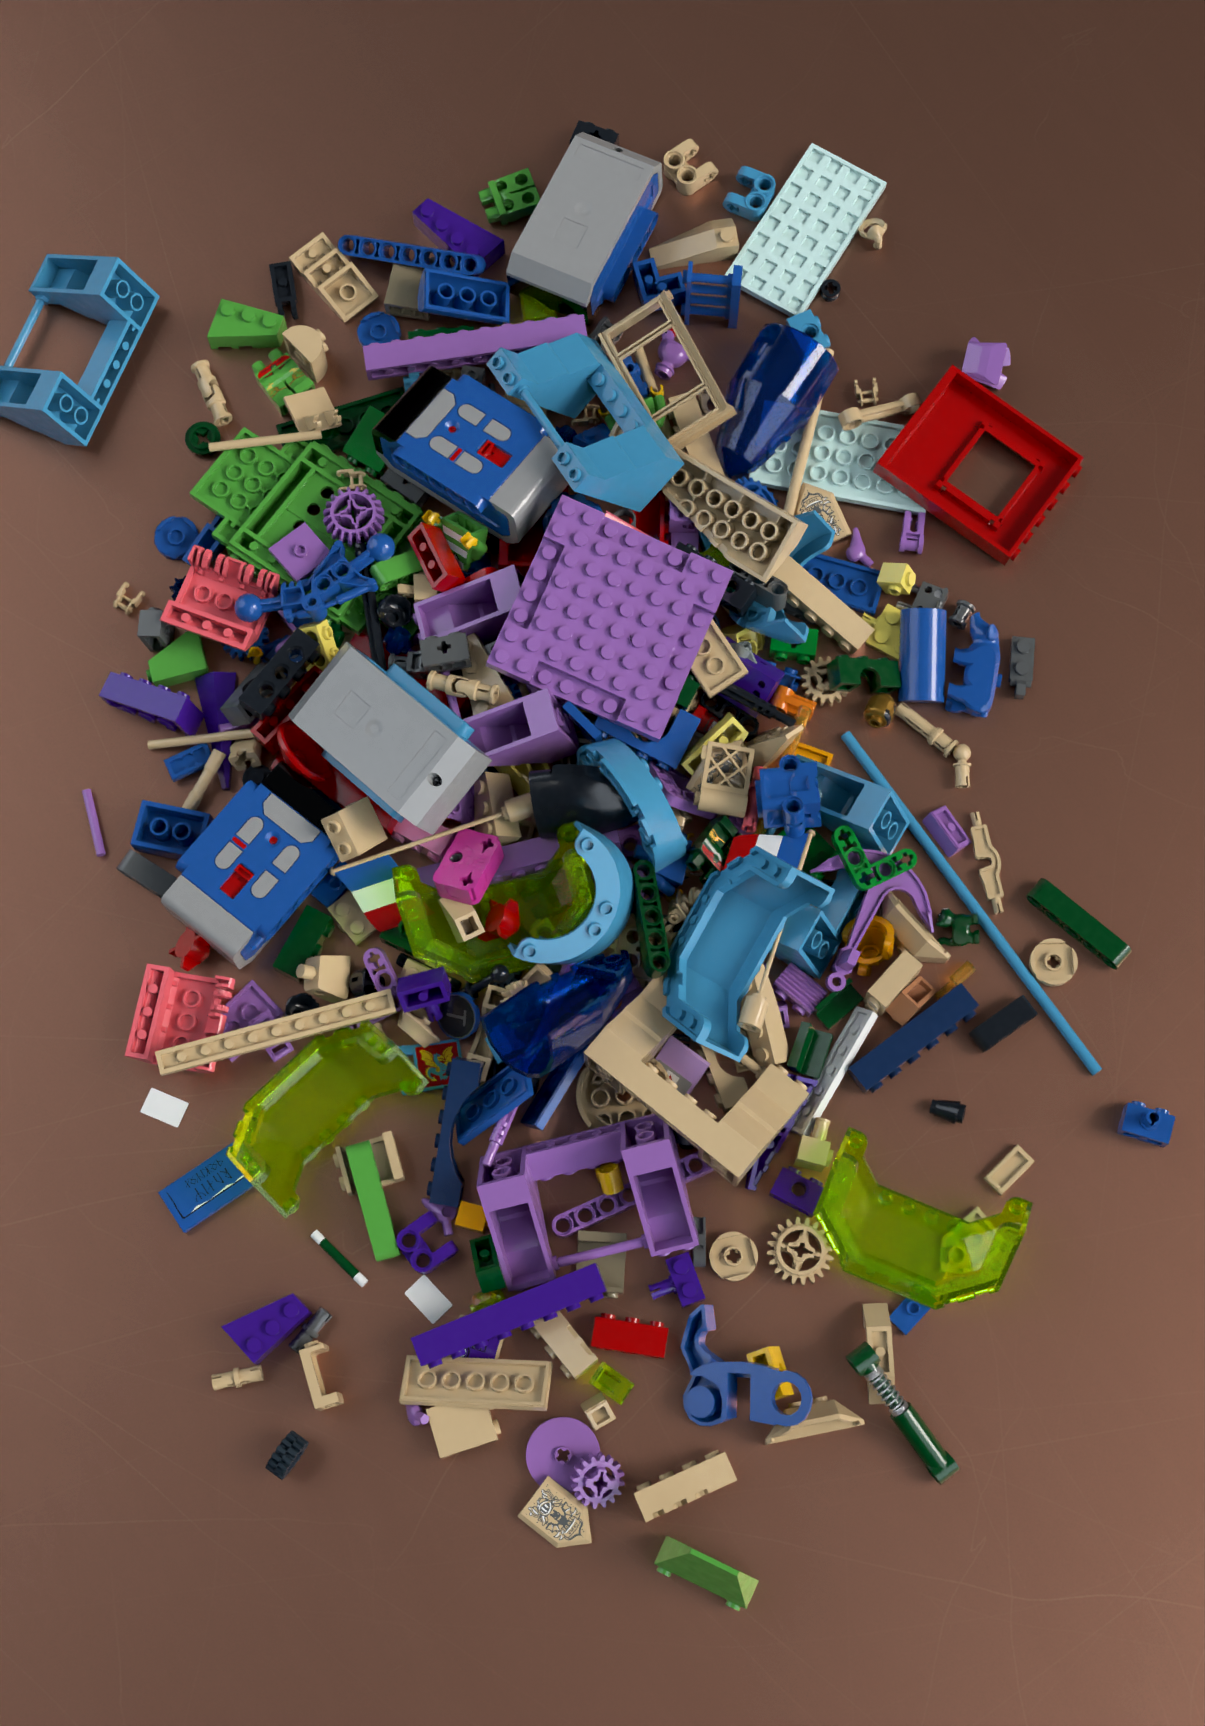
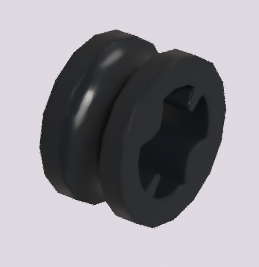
[820,279,841,302]

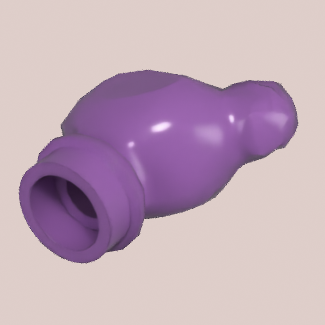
[654,328,690,380]

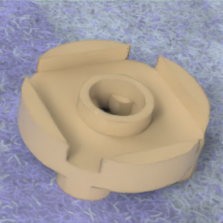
[1029,938,1078,987]
[709,1232,758,1282]

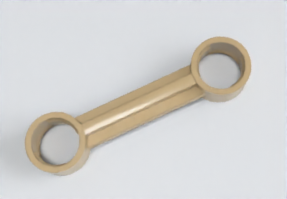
[838,393,922,431]

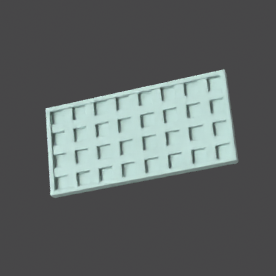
[725,143,887,317]

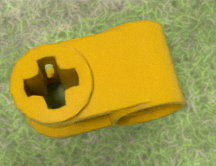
[594,1162,624,1195]

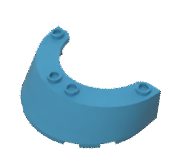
[726,510,835,644]
[577,738,688,873]
[508,821,634,965]

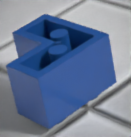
[632,258,686,311]

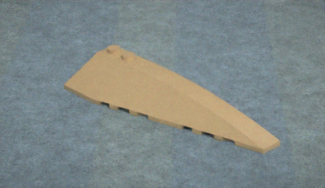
[609,422,808,583]

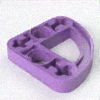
[648,760,718,820]

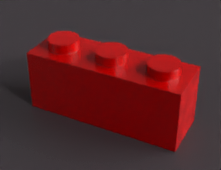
[407,522,466,592]
[591,1313,669,1359]

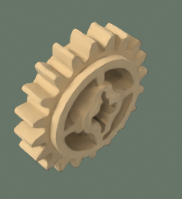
[766,1217,834,1286]

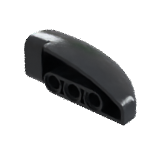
[529,764,639,841]

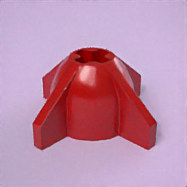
[478,898,520,942]
[169,927,211,971]

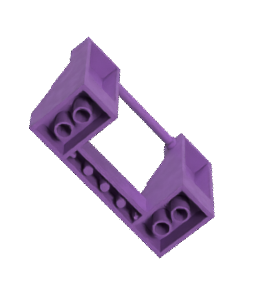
[413,565,580,766]
[476,1114,699,1292]

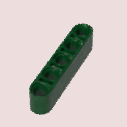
[631,860,670,979]
[1026,878,1132,970]

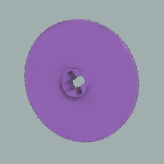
[526,1417,600,1493]

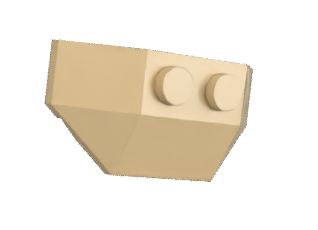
[880,891,951,964]
[765,1396,865,1445]

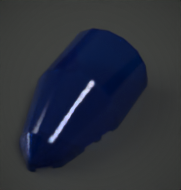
[715,323,839,479]
[481,950,633,1078]

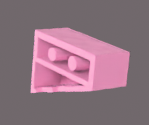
[391,819,456,863]

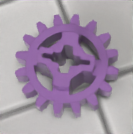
[570,1452,625,1509]

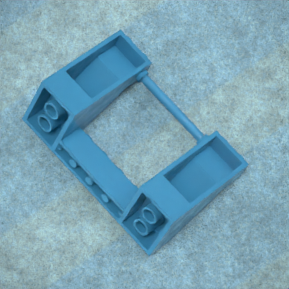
[0,254,160,447]
[486,333,685,512]
[763,754,910,980]

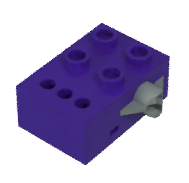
[717,636,785,718]

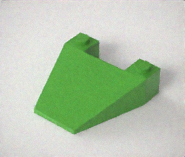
[654,1535,759,1611]

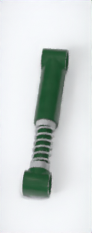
[845,1341,960,1485]

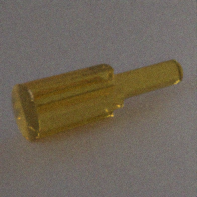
[935,961,976,999]

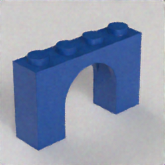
[592,709,701,772]

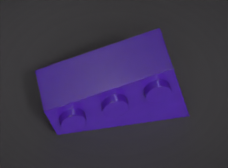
[221,1293,313,1365]

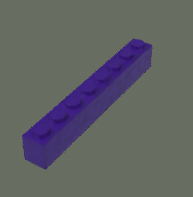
[411,1263,608,1369]

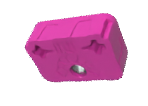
[433,829,504,905]

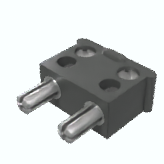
[896,581,949,610]

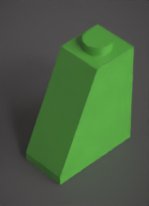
[146,631,210,687]

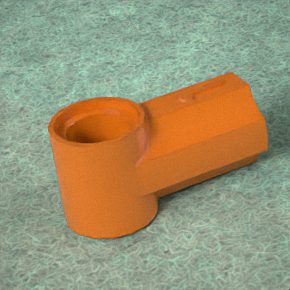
[769,685,817,722]

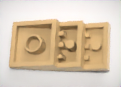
[288,232,379,323]

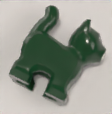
[935,908,980,946]

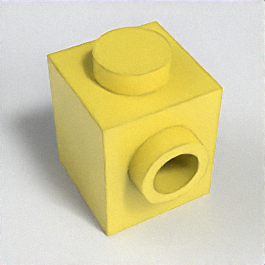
[877,562,916,596]

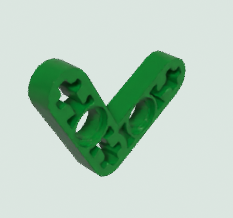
[831,825,917,891]

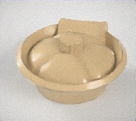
[397,1009,440,1048]

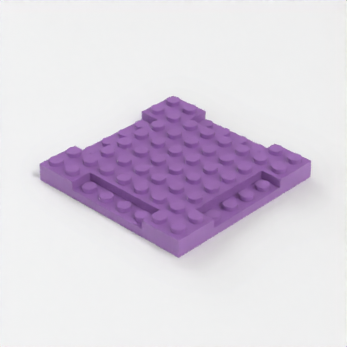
[486,494,734,743]

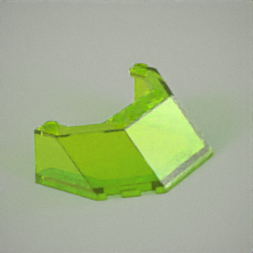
[392,821,595,983]
[226,1020,429,1219]
[813,1127,1033,1310]

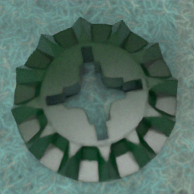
[185,421,221,456]

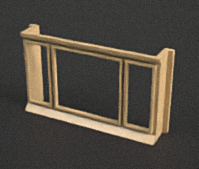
[597,290,737,450]

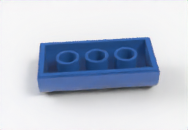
[418,268,510,326]
[898,608,947,703]

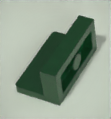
[812,978,864,1030]
[787,1021,833,1079]

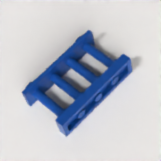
[681,261,743,329]

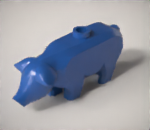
[945,612,1002,718]

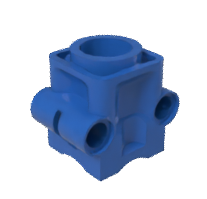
[755,755,822,838]

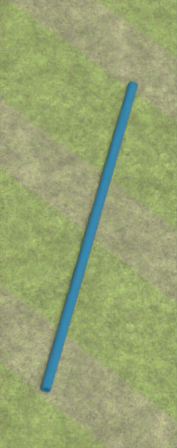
[841,731,1102,1076]

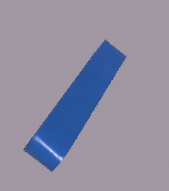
[338,235,486,275]

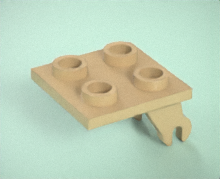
[283,387,342,432]

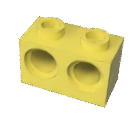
[293,619,339,672]

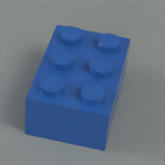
[130,800,214,860]

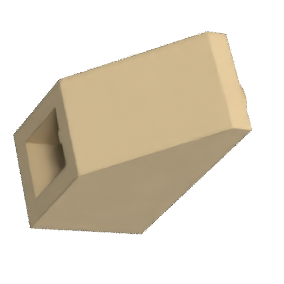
[438,898,485,943]

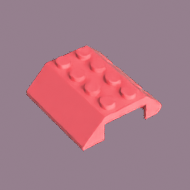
[160,545,280,652]
[125,963,236,1073]

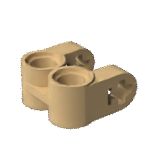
[663,138,719,196]

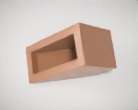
[885,976,938,1026]

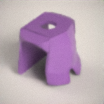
[962,337,1011,390]

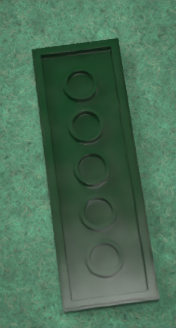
[276,387,410,453]

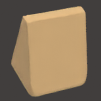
[581,1392,616,1431]

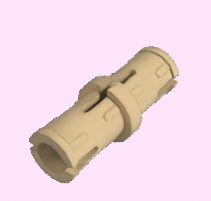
[211,1365,264,1391]

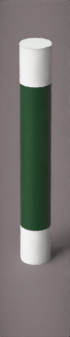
[310,1230,368,1287]

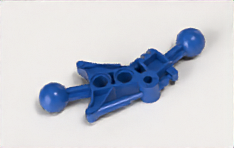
[234,533,395,623]

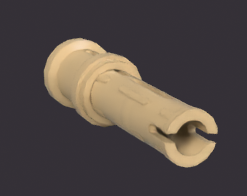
[895,702,959,758]

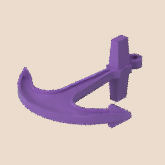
[810,849,934,992]

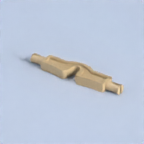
[970,811,1004,914]

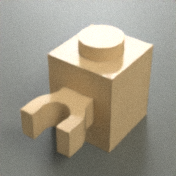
[397,572,437,603]

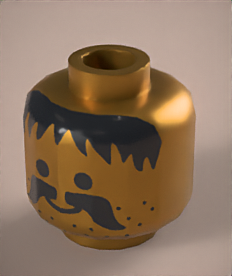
[863,693,897,728]

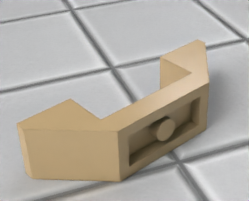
[862,1303,895,1404]

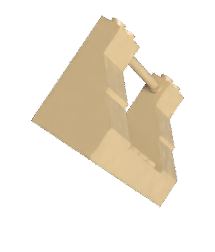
[584,974,809,1187]

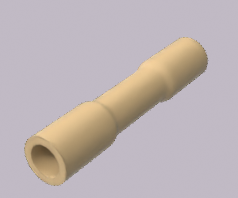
[182,748,226,811]

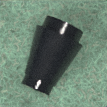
[929,1099,967,1125]

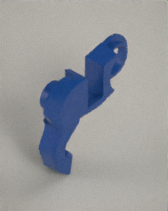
[680,1304,813,1427]

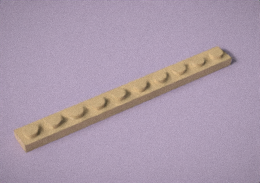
[155,989,397,1076]

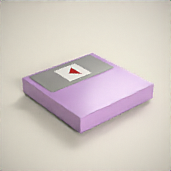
[655,1036,710,1095]

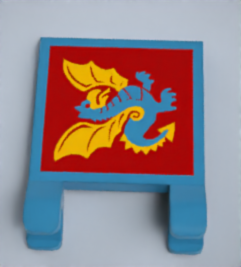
[395,1039,462,1095]

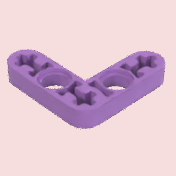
[344,947,402,1033]

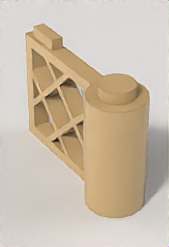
[693,741,755,818]

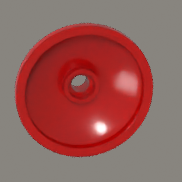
[277,721,332,781]

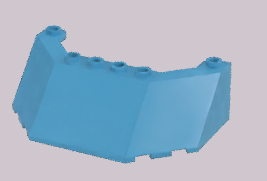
[662,846,835,1062]

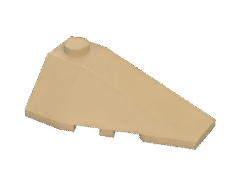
[649,218,739,270]
[744,725,804,774]

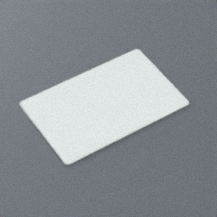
[140,1088,189,1127]
[405,1275,453,1324]

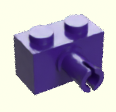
[396,966,451,1022]
[648,1252,705,1309]

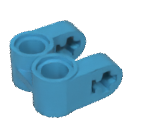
[722,166,776,222]

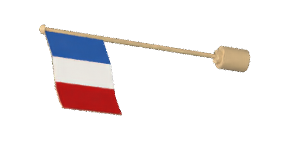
[329,792,534,932]
[723,829,815,1032]

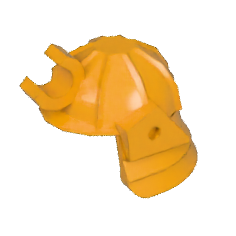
[842,915,895,976]

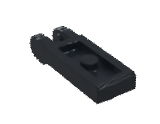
[269,261,299,320]

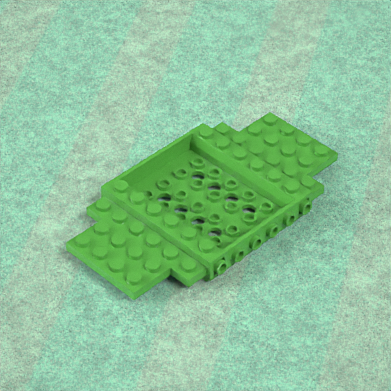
[189,427,441,643]

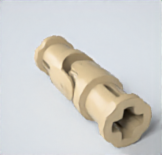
[191,360,233,427]
[426,670,500,705]

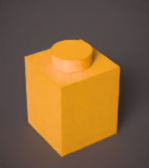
[455,1201,490,1234]

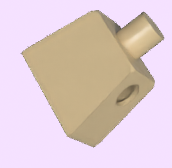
[296,955,351,1003]

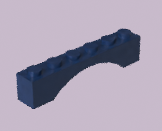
[427,1057,484,1208]

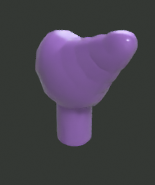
[846,527,874,568]
[421,1198,457,1236]
[405,1405,429,1426]

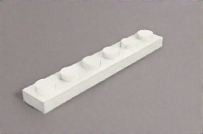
[790,1006,878,1136]

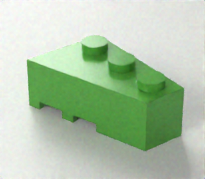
[207,299,287,349]

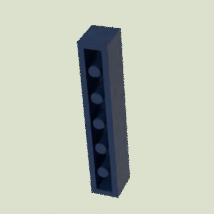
[847,983,979,1094]

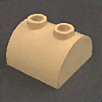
[282,325,329,383]

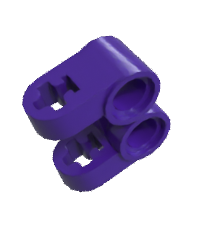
[396,1211,459,1274]

